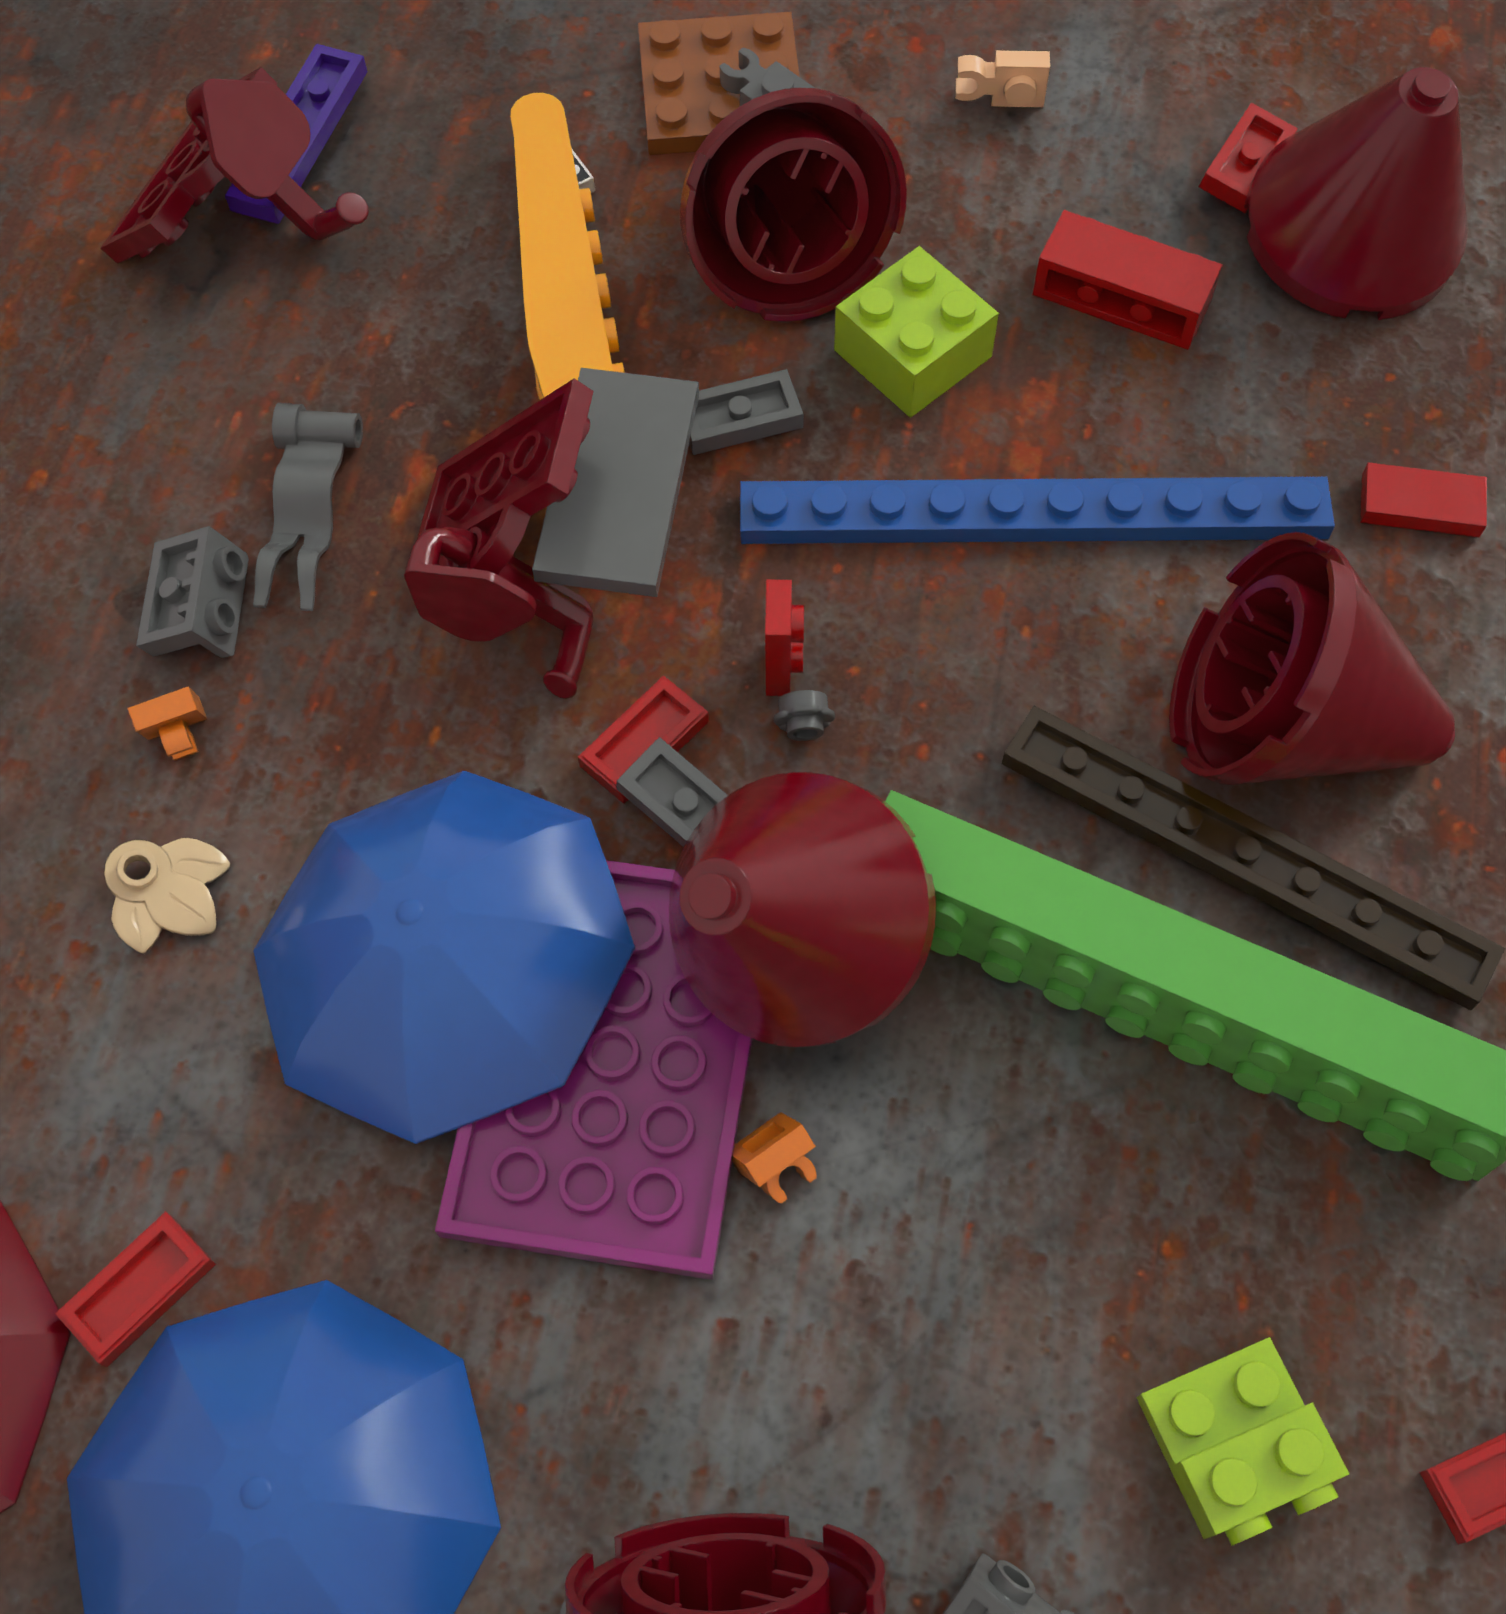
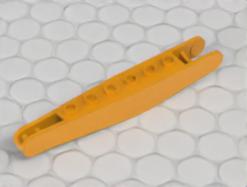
[510,93,624,400]

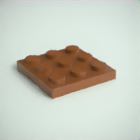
[638,12,800,155]

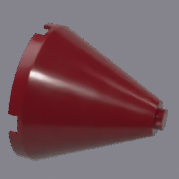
[1244,67,1468,320]
[680,88,907,321]
[1169,532,1455,785]
[669,772,936,1047]
[565,1513,886,1614]

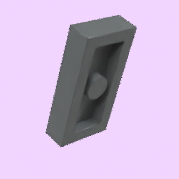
[689,369,804,455]
[616,737,728,847]

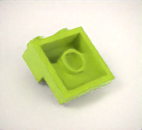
[1137,1337,1349,1546]

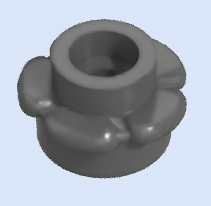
[773,690,835,741]

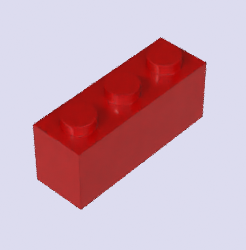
[1032,210,1223,350]

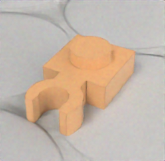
[955,50,1050,108]

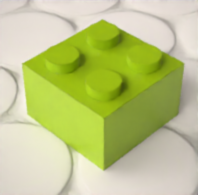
[834,246,999,418]

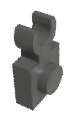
[719,48,815,106]

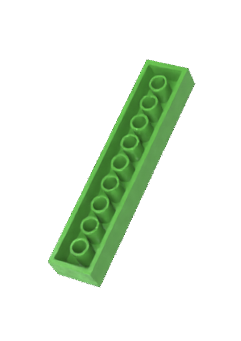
[885,790,1506,1181]

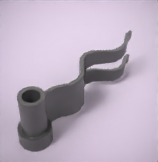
[253,402,363,611]

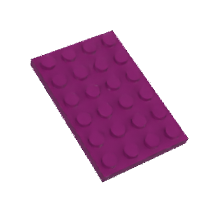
[435,860,753,1280]

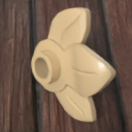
[104,838,230,954]

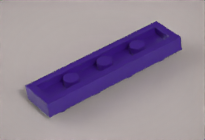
[225,44,368,224]

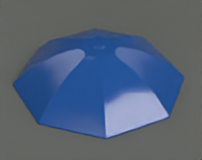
[253,771,636,1144]
[67,1280,501,1614]

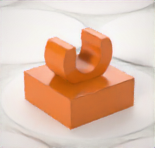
[127,686,207,761]
[732,1112,817,1204]

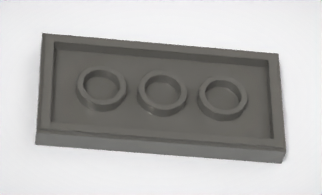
[532,368,699,597]

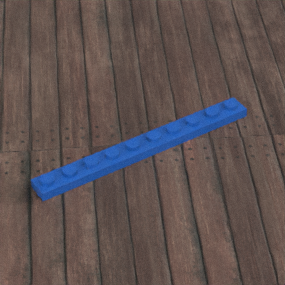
[740,477,1335,544]

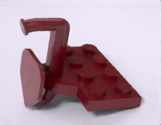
[100,67,369,264]
[404,378,594,699]

